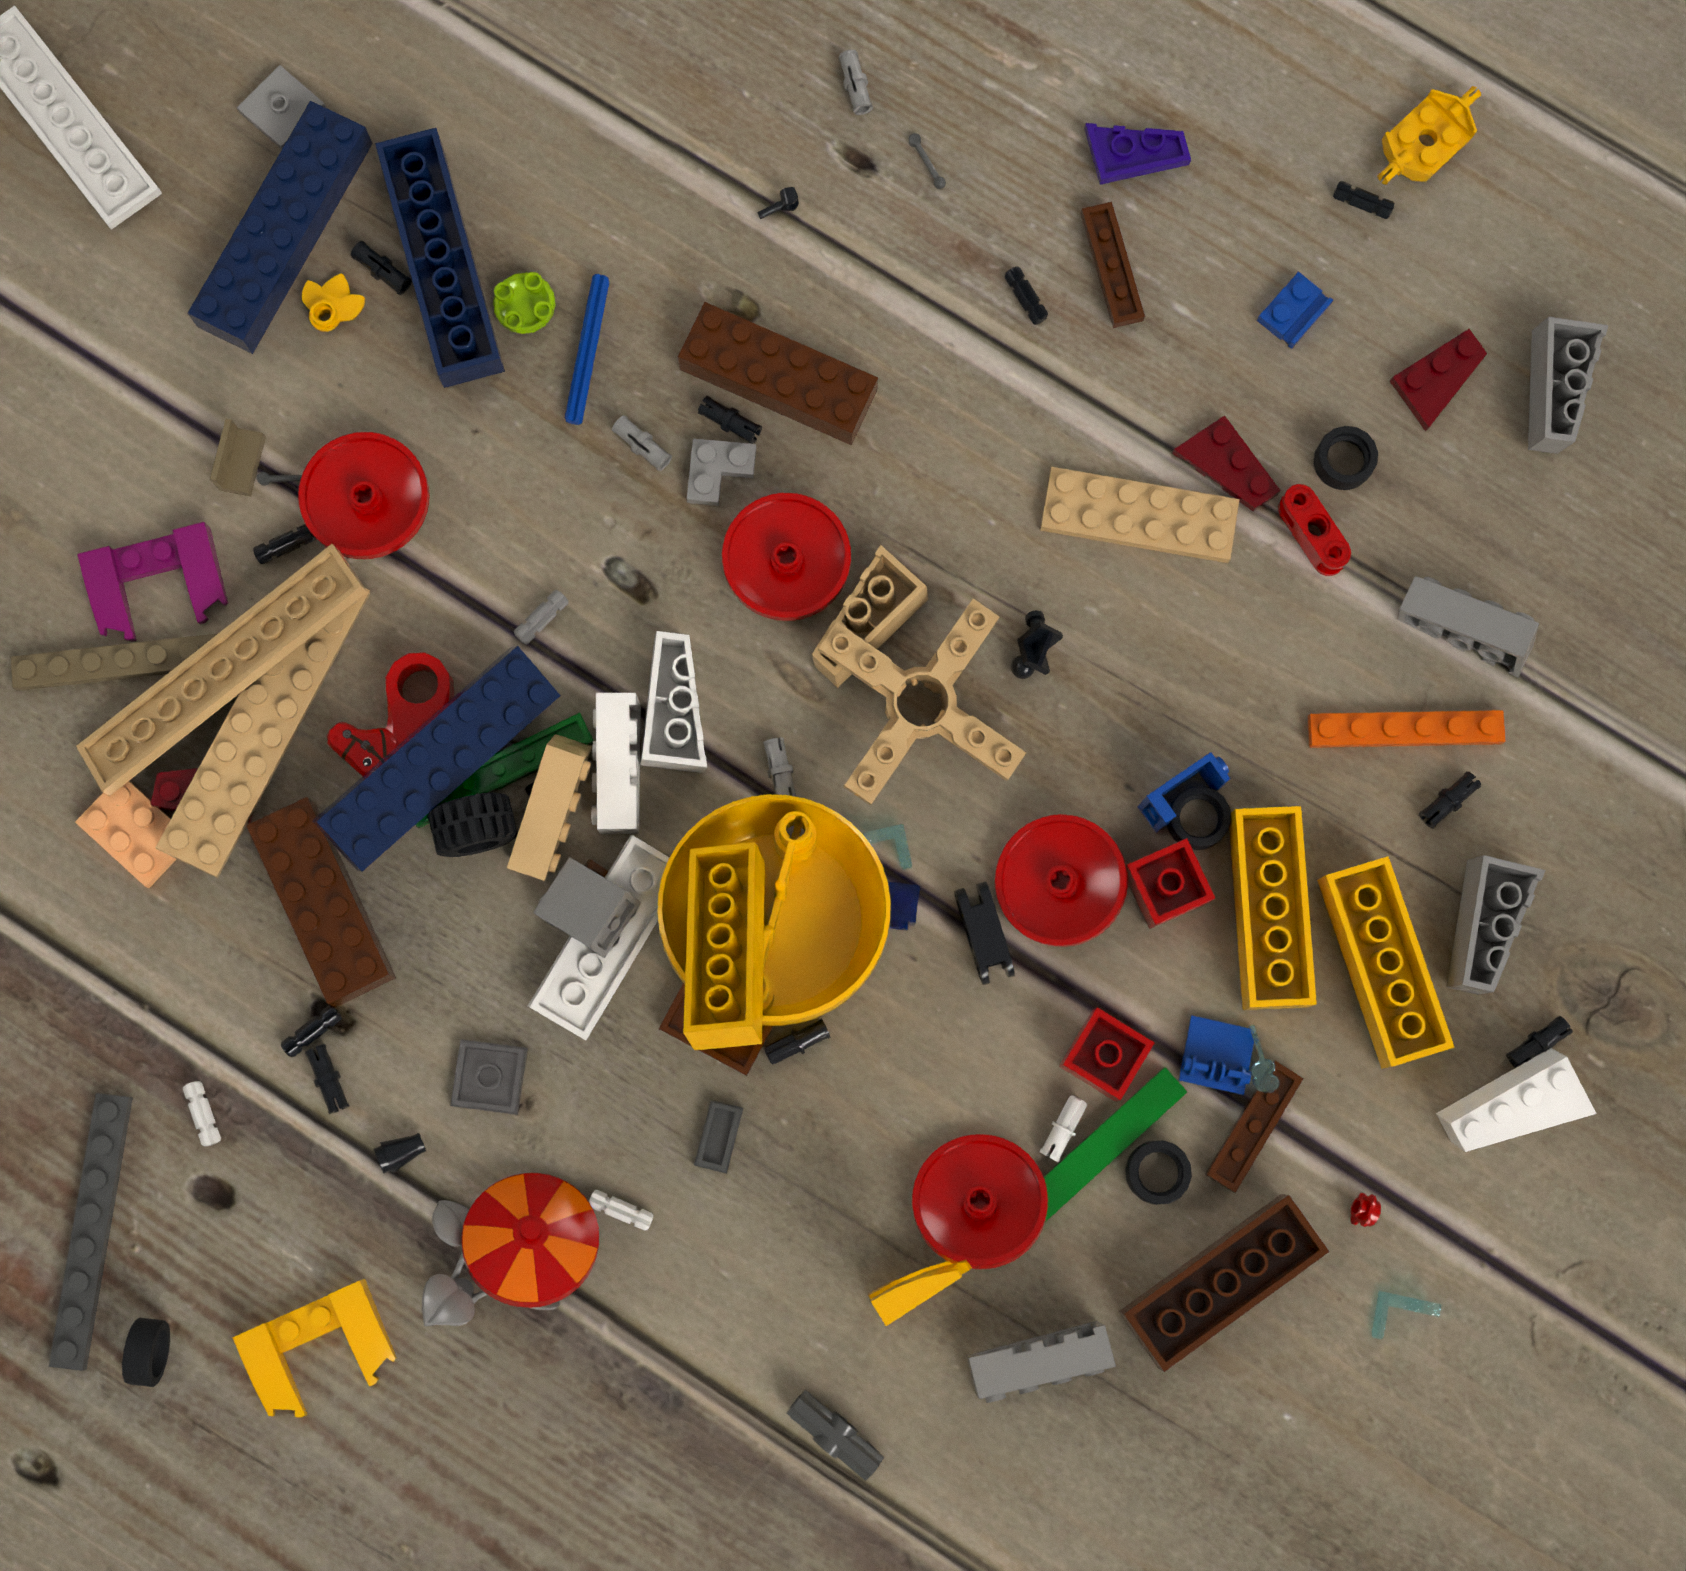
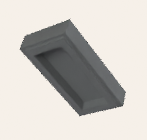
[694,1100,744,1174]

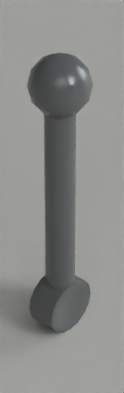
[909,133,946,189]
[257,472,302,486]

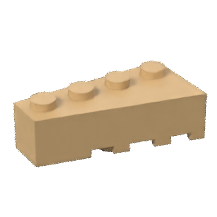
[812,545,928,688]
[507,734,592,881]

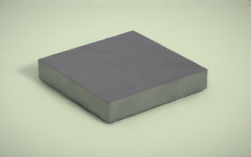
[450,1040,528,1115]

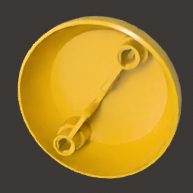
[657,794,891,1026]

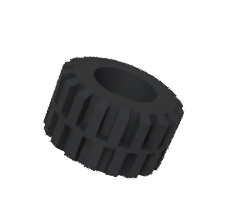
[427,793,518,857]

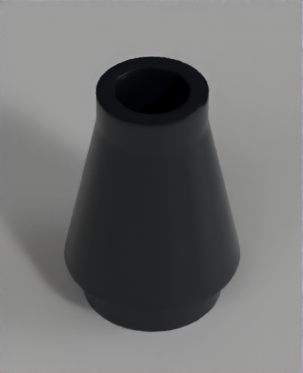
[373,1133,426,1173]

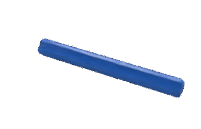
[565,274,609,425]

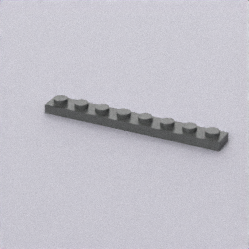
[48,1093,133,1371]

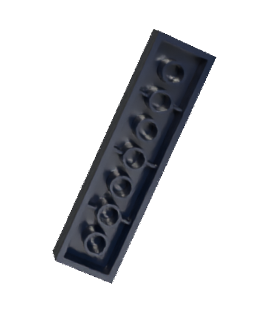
[187,101,373,354]
[375,127,505,388]
[312,646,561,872]

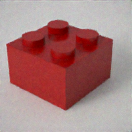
[1126,838,1215,929]
[1059,1007,1155,1102]

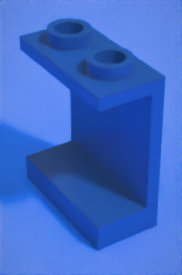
[1137,752,1231,833]

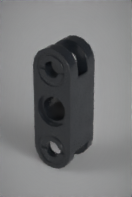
[954,881,1015,985]

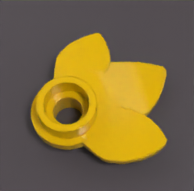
[302,273,365,332]

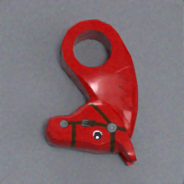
[327,652,454,777]

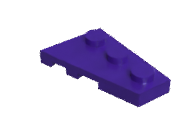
[1084,123,1191,185]

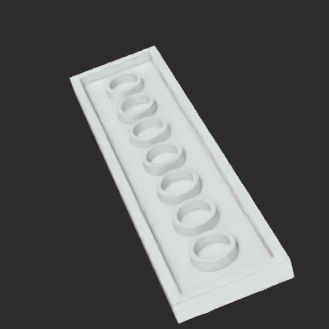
[0,6,162,230]

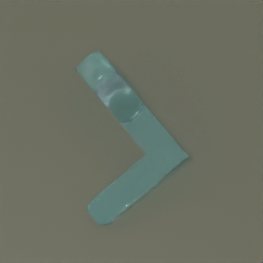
[862,824,912,870]
[1249,1025,1280,1093]
[1372,1291,1442,1339]

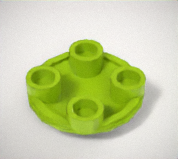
[493,272,556,334]

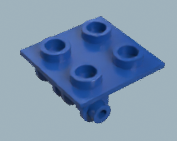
[1179,1015,1256,1095]

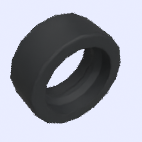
[1313,426,1378,490]
[1167,786,1232,850]
[1125,1140,1192,1205]
[122,1318,170,1387]

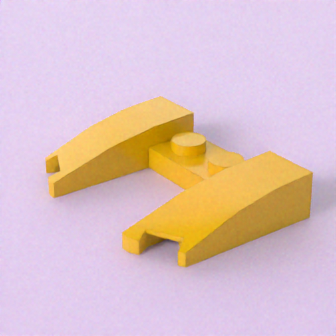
[868,1260,972,1326]
[232,1279,397,1418]

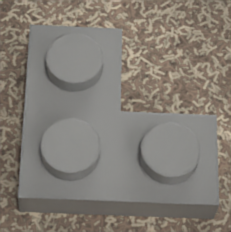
[687,439,756,506]

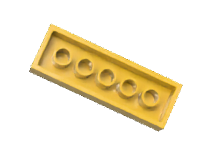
[1229,806,1317,1010]
[683,842,765,1050]
[1317,856,1454,1069]

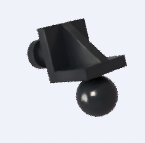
[1011,610,1063,679]

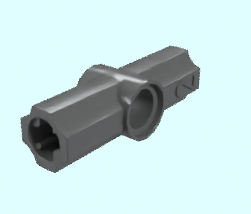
[787,1389,884,1481]

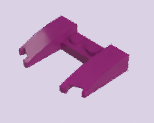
[77,522,228,642]

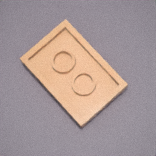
[75,780,177,888]

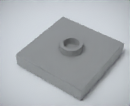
[237,65,326,149]

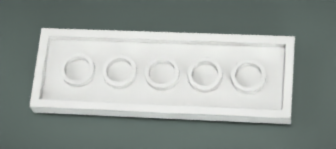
[528,835,669,1040]

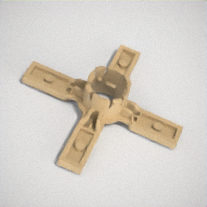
[818,599,1026,805]

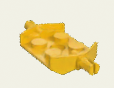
[1377,86,1481,185]

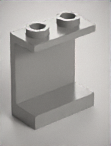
[533,857,641,958]

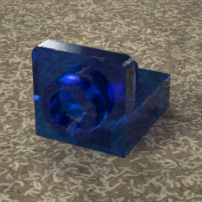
[888,881,920,930]

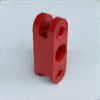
[1278,484,1351,576]

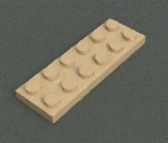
[1040,467,1240,563]

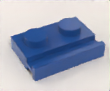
[1257,271,1333,349]

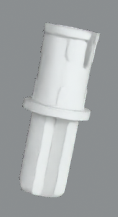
[1040,1095,1087,1162]

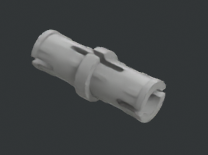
[838,49,873,115]
[612,415,672,471]
[763,737,796,797]

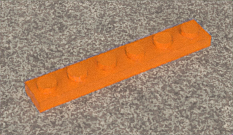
[1308,710,1506,748]

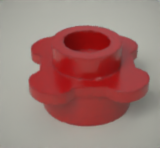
[1350,1192,1381,1227]

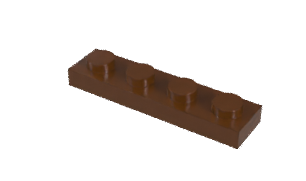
[1080,202,1145,328]
[1205,1061,1304,1193]

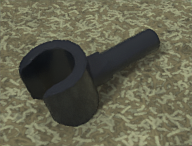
[757,187,799,219]

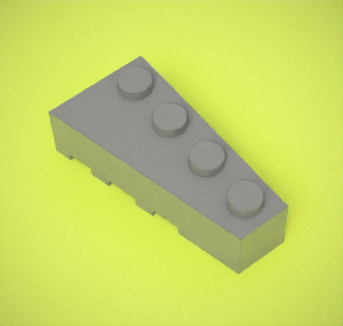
[1528,317,1609,454]
[1398,576,1539,678]
[1446,855,1546,995]
[966,1321,1116,1403]

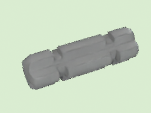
[514,590,569,644]

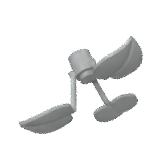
[422,1200,560,1326]

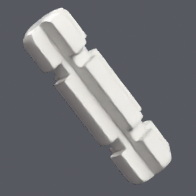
[183,1081,221,1146]
[589,1190,653,1231]

